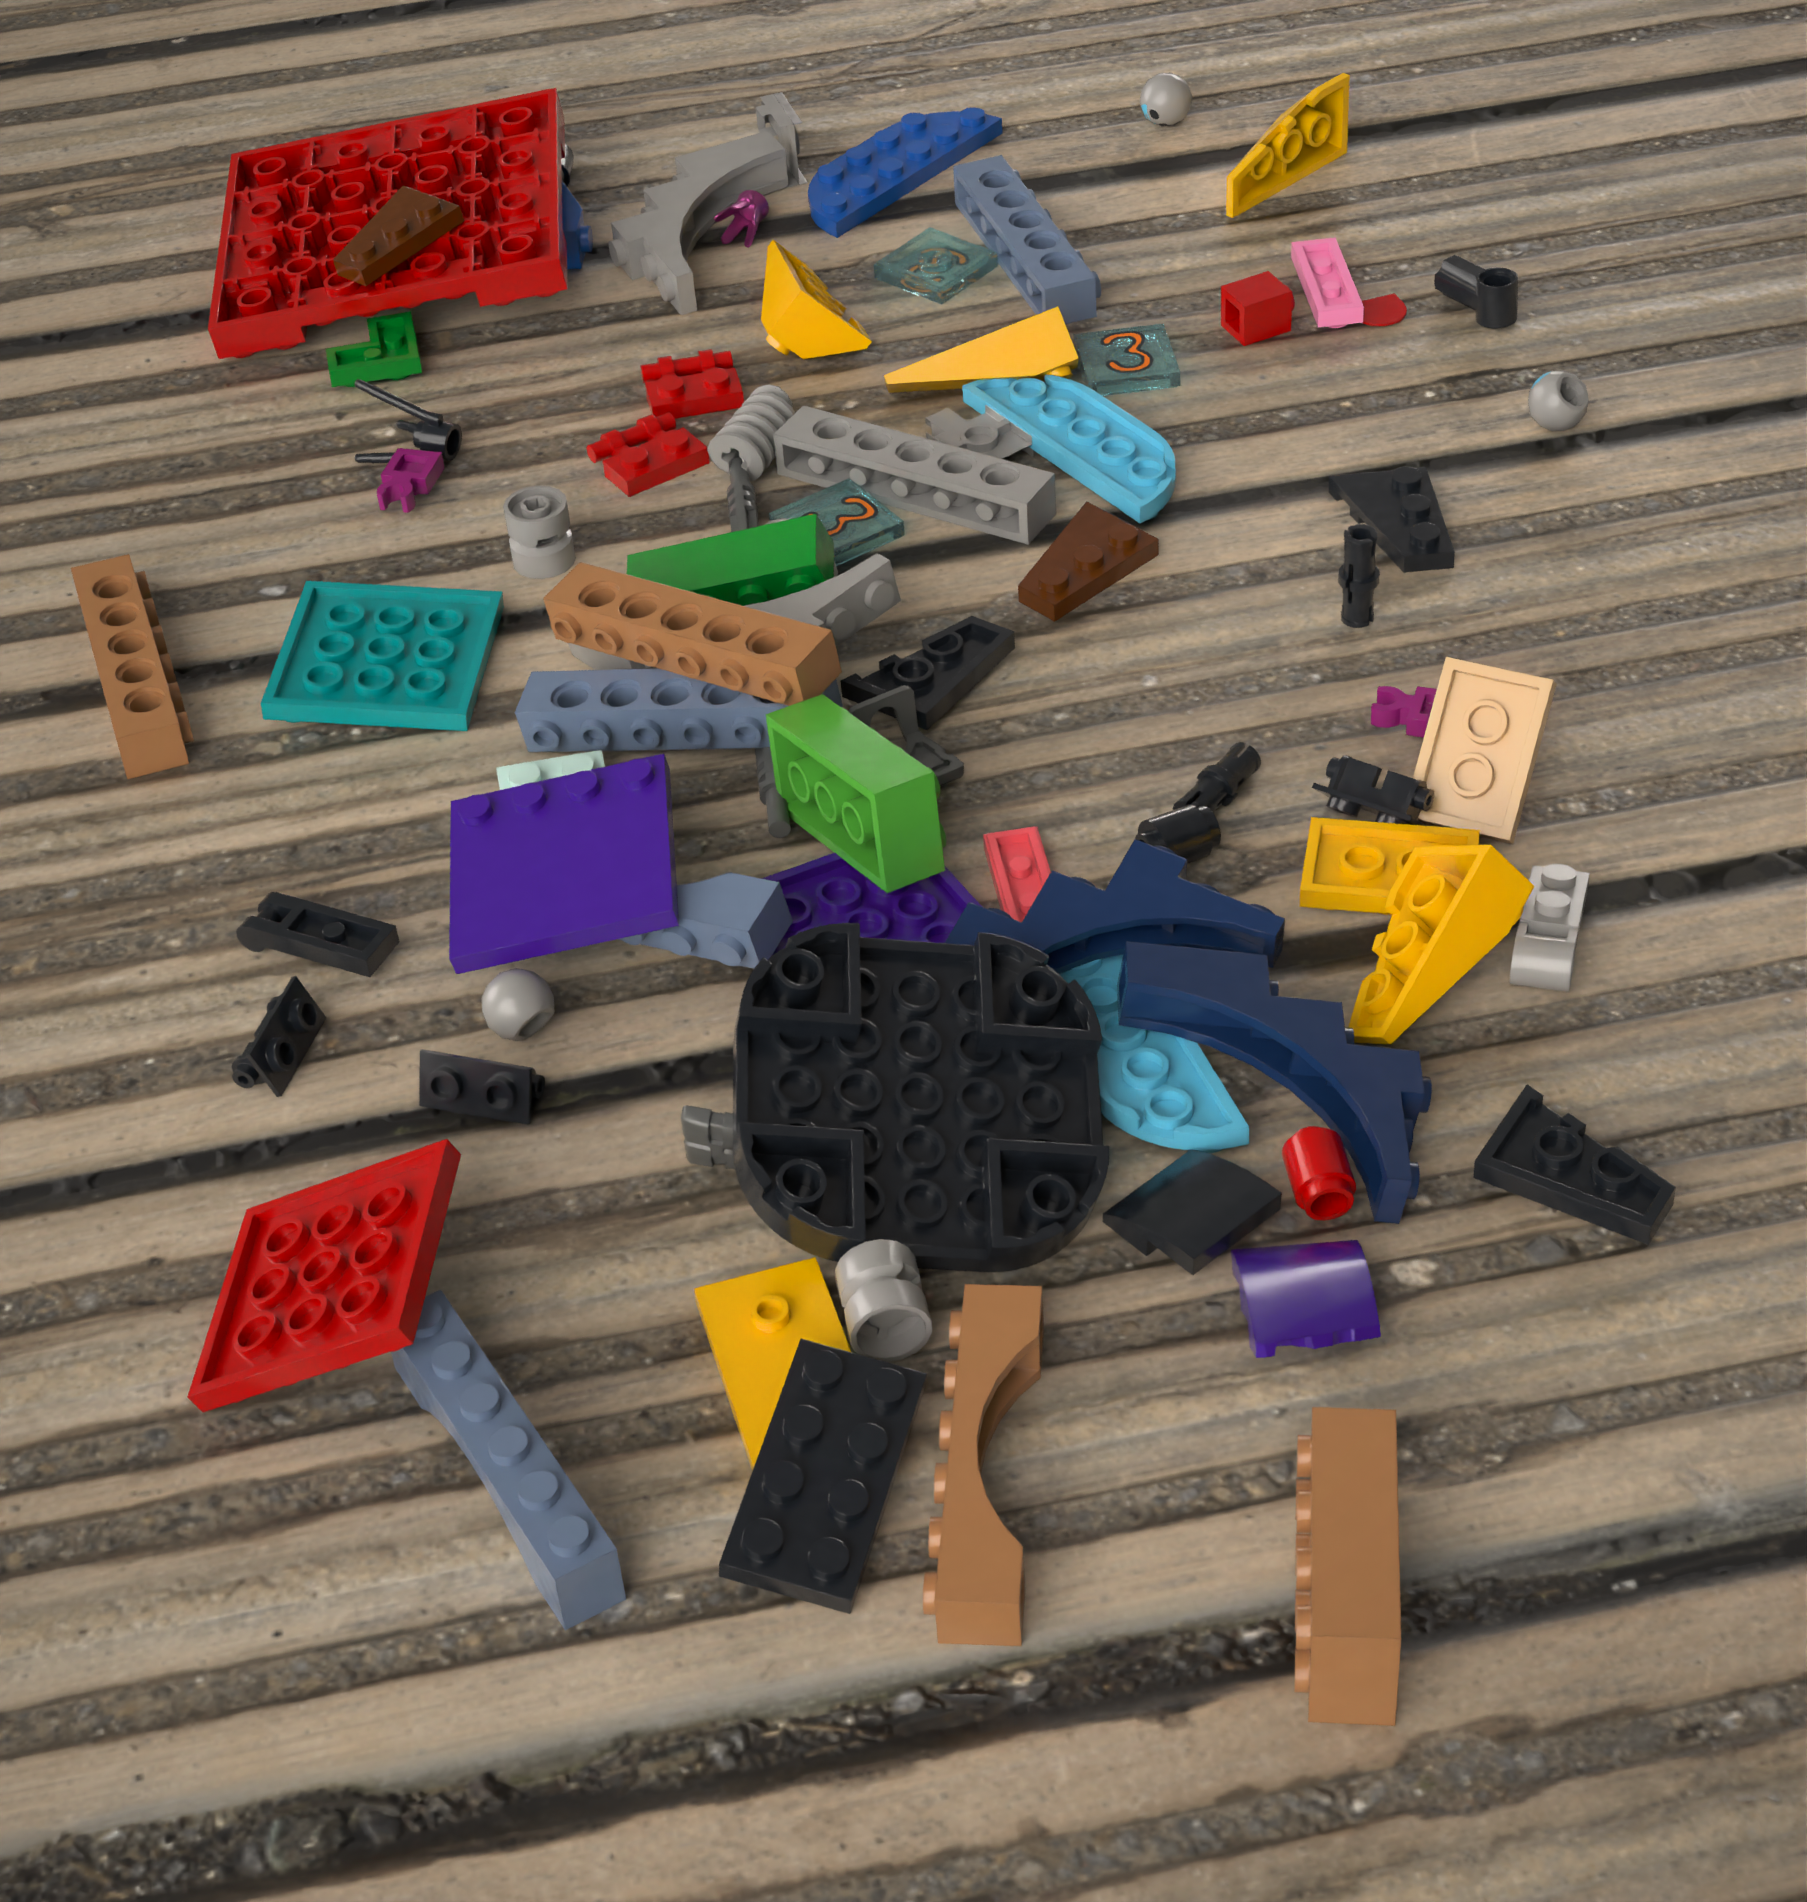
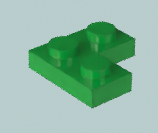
[325,311,422,387]

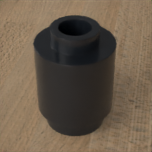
[1135,805,1221,864]

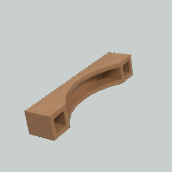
[923,1284,1044,1646]

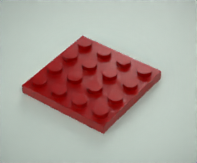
[187,1139,461,1412]

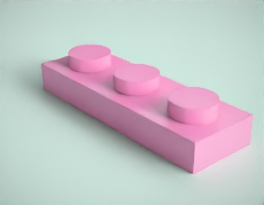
[1291,237,1364,328]

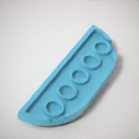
[962,374,1176,524]
[1059,955,1249,1153]

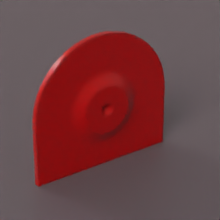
[1362,293,1407,326]

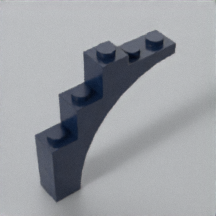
[945,839,1285,974]
[1117,941,1432,1224]

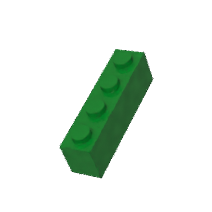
[626,514,834,606]

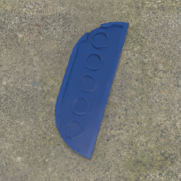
[808,107,1003,238]

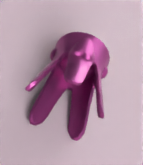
[714,190,769,248]

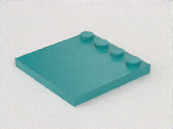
[261,581,504,731]

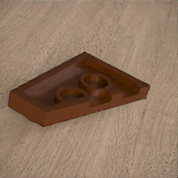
[333,186,464,286]
[1018,501,1159,622]

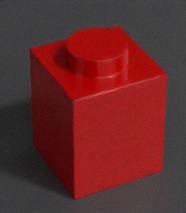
[1221,271,1295,346]

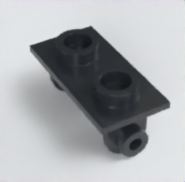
[1312,755,1434,826]
[232,976,327,1097]
[419,1049,545,1125]

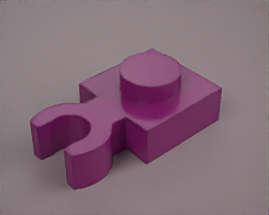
[377,448,445,513]
[1371,686,1437,738]

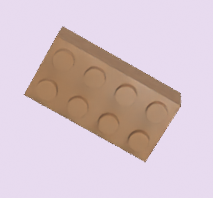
[1294,1407,1401,1726]

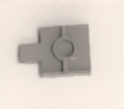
[756,92,808,188]
[925,405,1033,459]

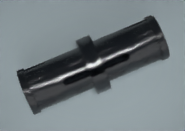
[1338,524,1380,628]
[1173,742,1261,813]

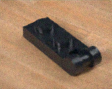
[236,892,400,977]

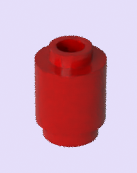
[1282,1126,1356,1221]

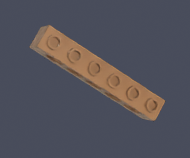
[71,554,194,779]
[543,562,842,706]

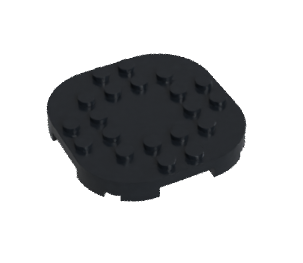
[733,923,1109,1272]

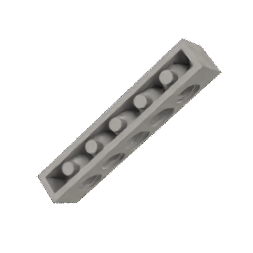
[773,405,1056,545]

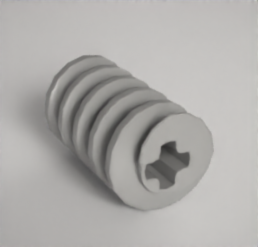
[707,384,795,481]

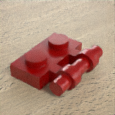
[640,349,744,419]
[586,412,710,497]

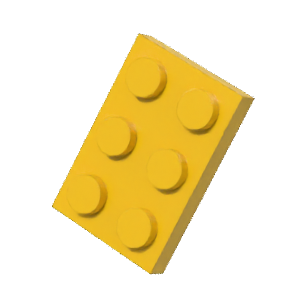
[1299,817,1480,915]

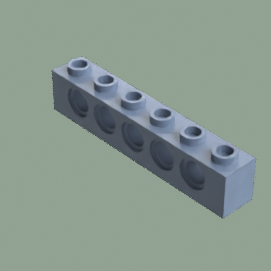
[953,155,1101,324]
[515,668,843,752]

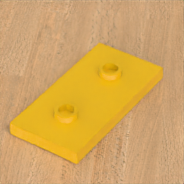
[694,1257,851,1471]

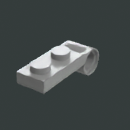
[1510,864,1590,992]

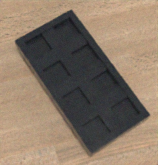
[719,1338,927,1614]

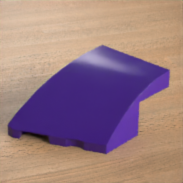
[1231,1240,1381,1358]

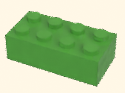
[765,694,946,893]

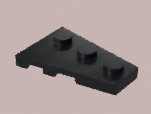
[1329,467,1455,573]
[840,616,1015,730]
[1473,1084,1676,1245]

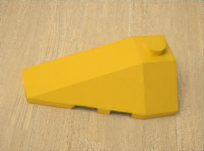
[1226,73,1350,218]
[761,240,872,359]
[884,306,1079,393]
[1348,844,1534,1044]

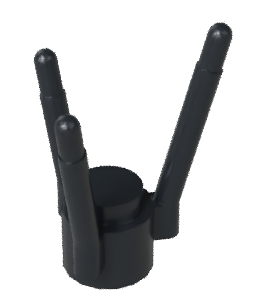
[354,379,462,463]

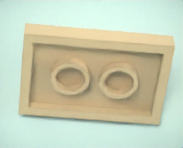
[1413,657,1557,844]

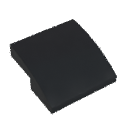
[1102,1150,1282,1275]

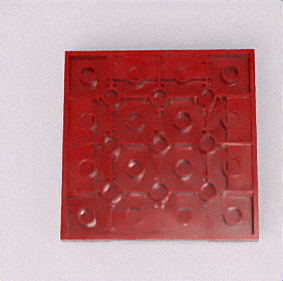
[208,88,568,359]

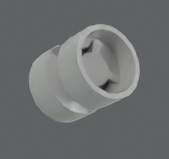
[503,486,576,579]
[835,1239,932,1362]

